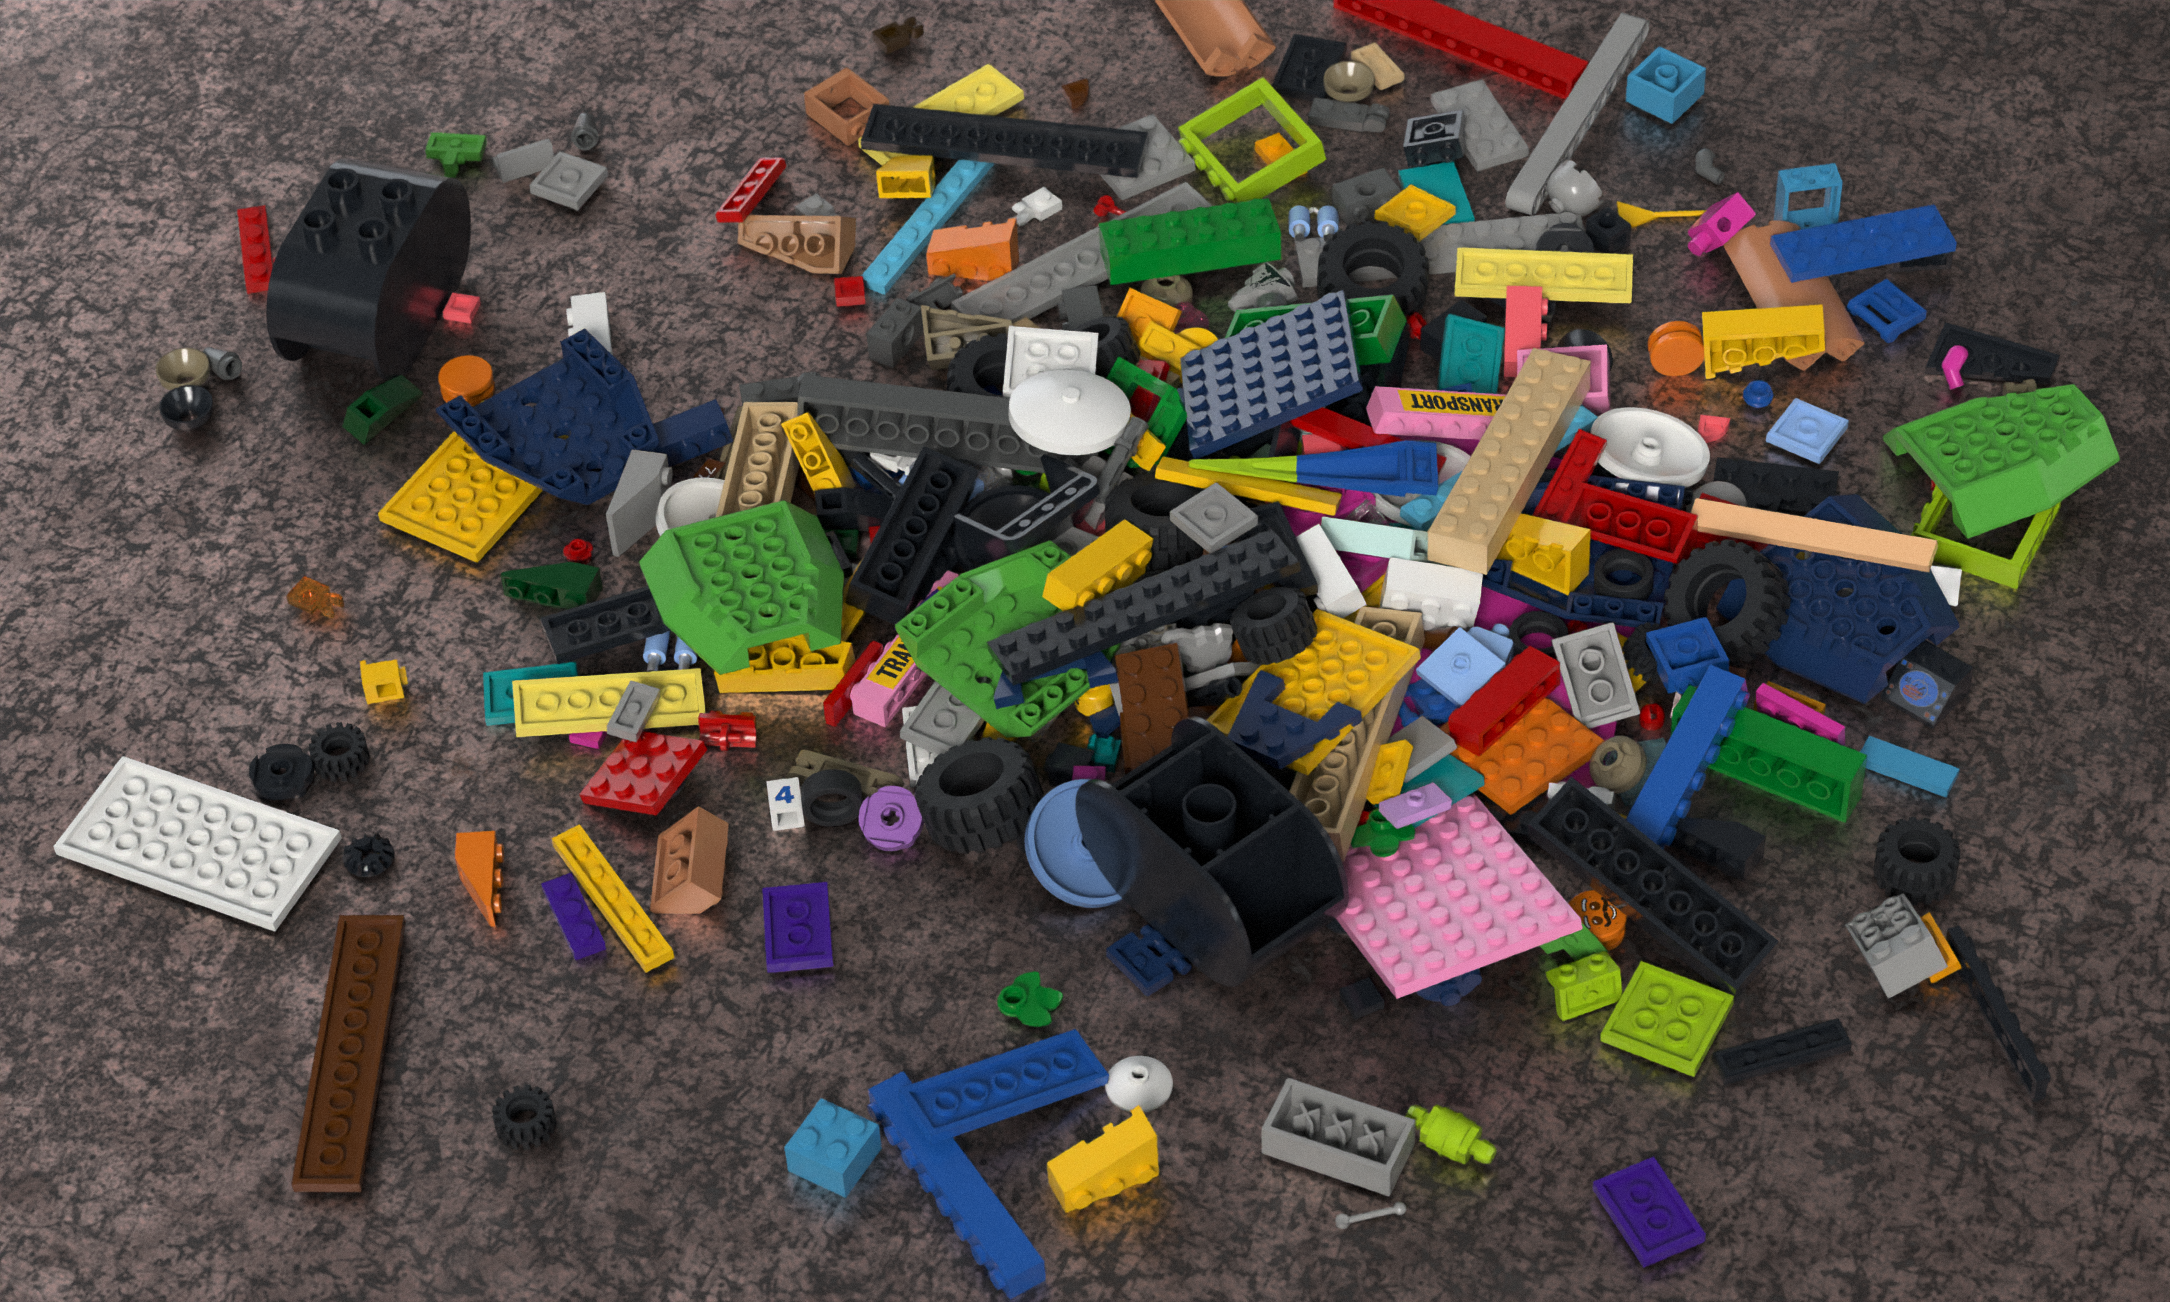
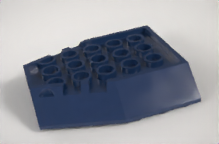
[436,328,659,505]
[1482,476,1685,629]
[1716,494,1960,704]

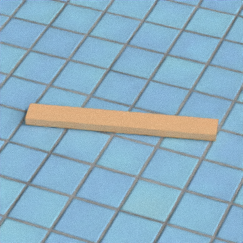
[1691,498,1938,572]

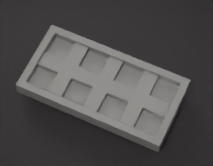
[1431,79,1529,171]

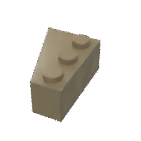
[921,305,1014,370]

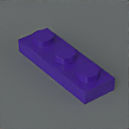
[541,873,606,961]

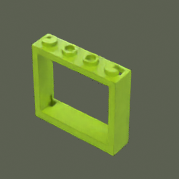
[1178,77,1326,203]
[1910,485,2061,589]

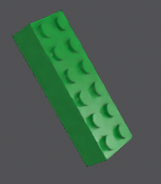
[1099,198,1281,285]
[1225,295,1406,365]
[1670,685,1867,823]

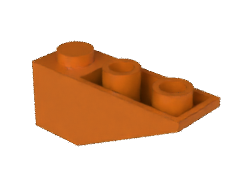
[455,831,504,927]

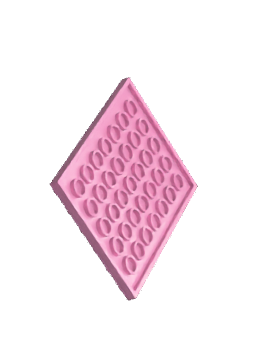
[1336,794,1582,999]

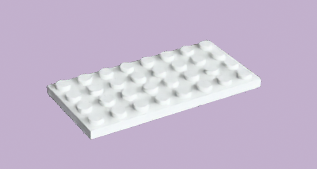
[53,756,342,932]

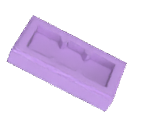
[1379,782,1452,829]

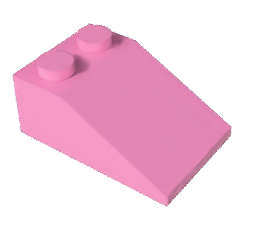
[1517,345,1611,415]

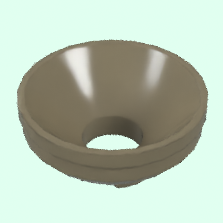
[1323,61,1374,103]
[1140,275,1193,312]
[156,348,210,391]
[1589,736,1647,794]

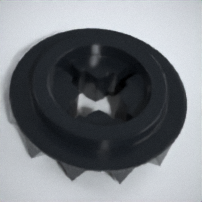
[342,833,395,877]

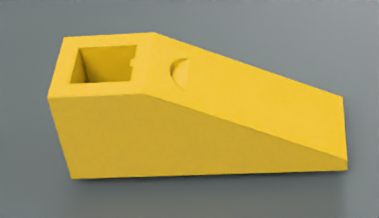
[781,412,856,494]

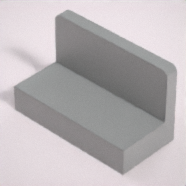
[493,139,554,183]

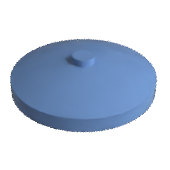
[1025,779,1123,908]

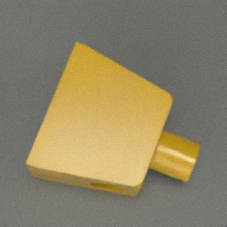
[876,155,936,198]

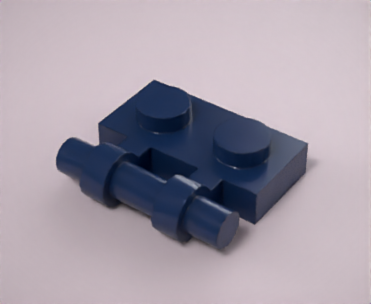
[1106,924,1191,997]

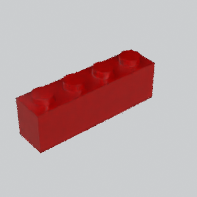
[1448,646,1560,757]

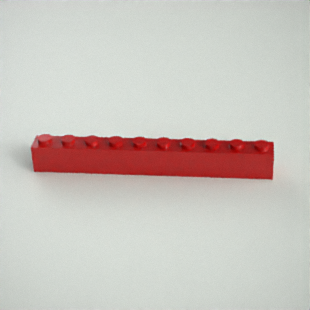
[1333,0,1588,100]

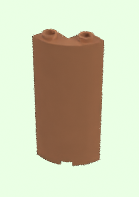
[1155,0,1276,77]
[1723,220,1865,371]

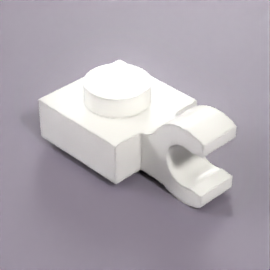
[1012,187,1062,226]

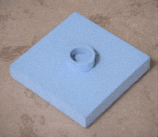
[1766,398,1849,464]
[1416,627,1506,708]

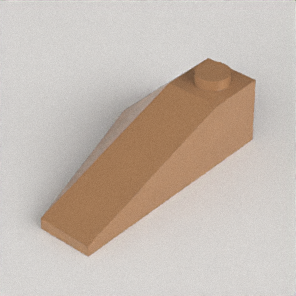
[738,215,856,274]

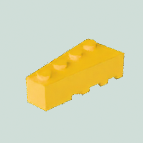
[1702,304,1825,379]
[1496,513,1591,596]
[1042,519,1153,611]
[714,634,856,693]

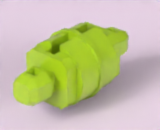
[1405,1104,1497,1164]

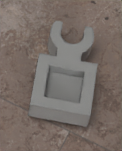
[794,193,840,216]

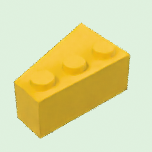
[1047,1105,1159,1213]

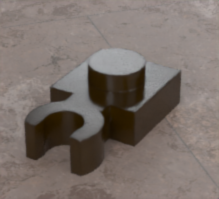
[872,17,924,54]

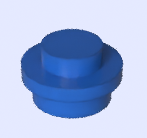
[1743,380,1773,408]

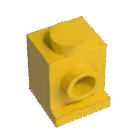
[359,659,408,704]

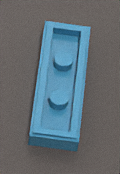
[1860,736,1960,798]

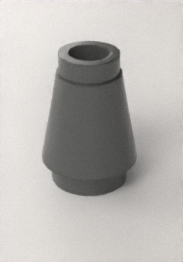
[571,113,599,150]
[203,347,242,380]

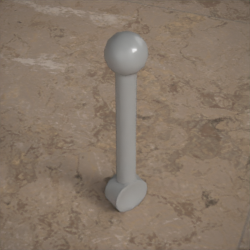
[1335,1202,1407,1229]

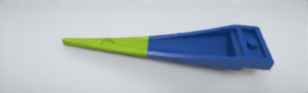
[1188,440,1438,497]

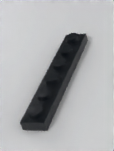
[1946,925,2051,1102]

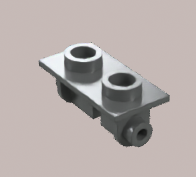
[906,274,963,310]

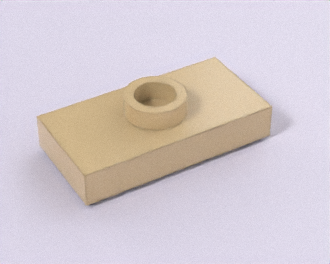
[1351,42,1404,90]

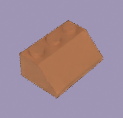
[650,806,729,914]

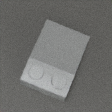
[606,450,673,557]
[1551,622,1640,729]

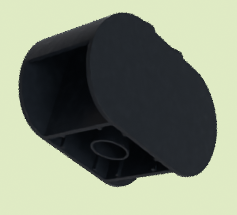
[266,158,471,381]
[1075,716,1349,987]

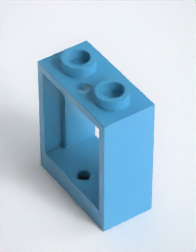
[1773,163,1843,230]

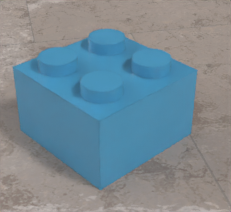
[1626,46,1706,124]
[784,1098,882,1198]

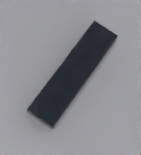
[1712,1018,1852,1085]

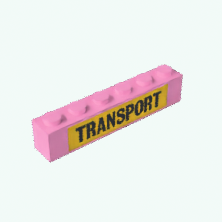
[1366,386,1506,440]
[850,570,959,728]

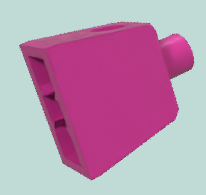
[1688,192,1756,256]

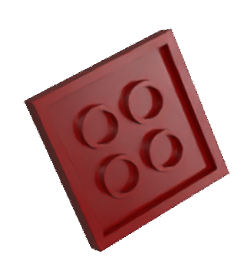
[579,731,707,816]

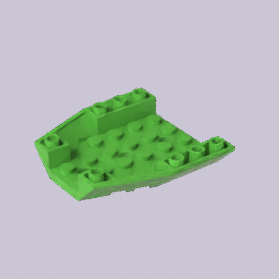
[1883,384,2120,539]
[639,500,844,675]
[895,541,1121,738]

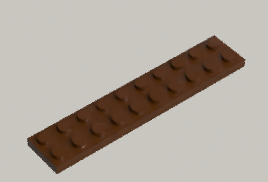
[291,915,406,1192]

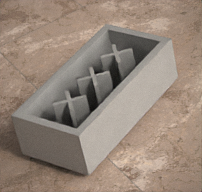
[1261,1078,1415,1197]

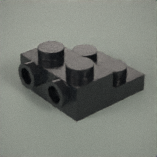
[1403,110,1466,167]

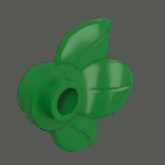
[1351,808,1415,858]
[997,972,1063,1027]

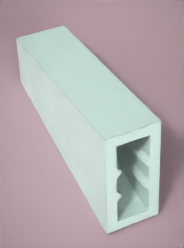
[1321,517,1444,565]

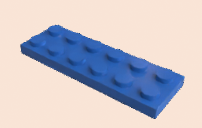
[1770,205,1957,283]
[898,1029,1109,1145]

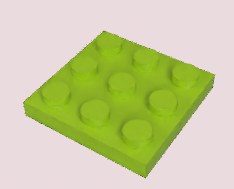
[1600,961,1734,1077]

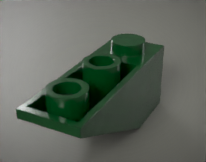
[342,375,423,445]
[500,562,603,610]

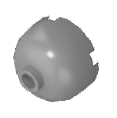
[1547,160,1604,217]

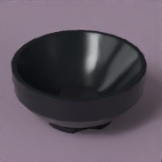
[159,385,214,431]

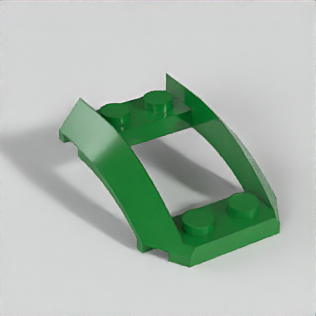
[1102,357,1188,468]

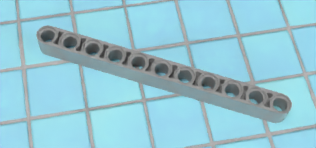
[1505,13,1650,216]

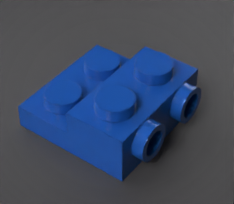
[1646,617,1729,694]

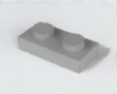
[607,680,660,743]

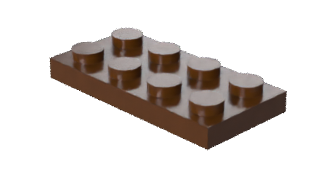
[1115,643,1190,771]

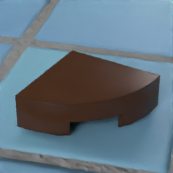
[1061,78,1089,110]

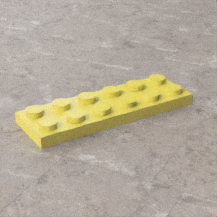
[858,64,1024,166]
[1455,248,1633,304]
[512,668,705,737]

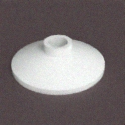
[1105,1056,1173,1112]

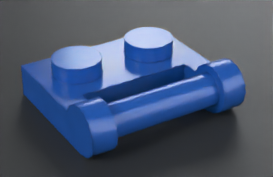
[1846,279,1927,344]
[1398,679,1457,727]

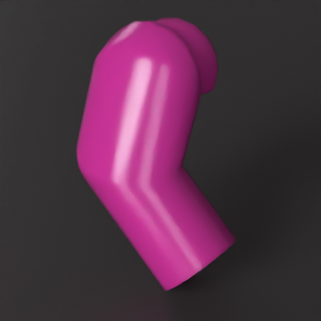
[1942,345,1968,390]

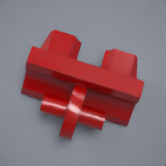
[698,710,757,751]

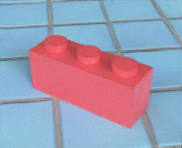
[1504,286,1548,377]

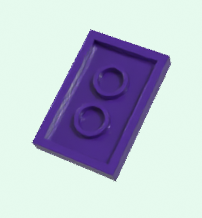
[762,882,833,973]
[1592,1156,1706,1268]

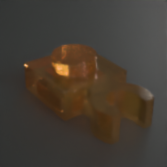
[286,576,345,618]

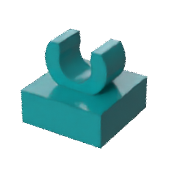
[1087,734,1121,773]

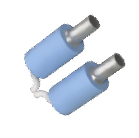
[1288,205,1339,243]
[643,631,697,672]

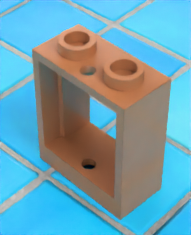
[804,67,890,146]

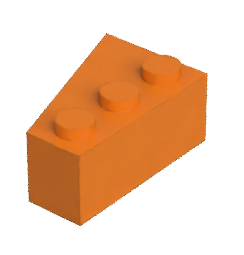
[926,218,1019,281]

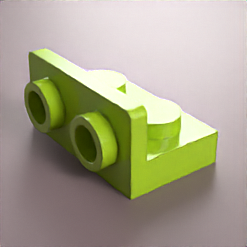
[1546,951,1622,1021]

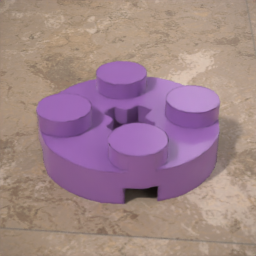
[859,786,924,851]

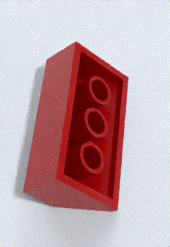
[1561,482,1698,564]

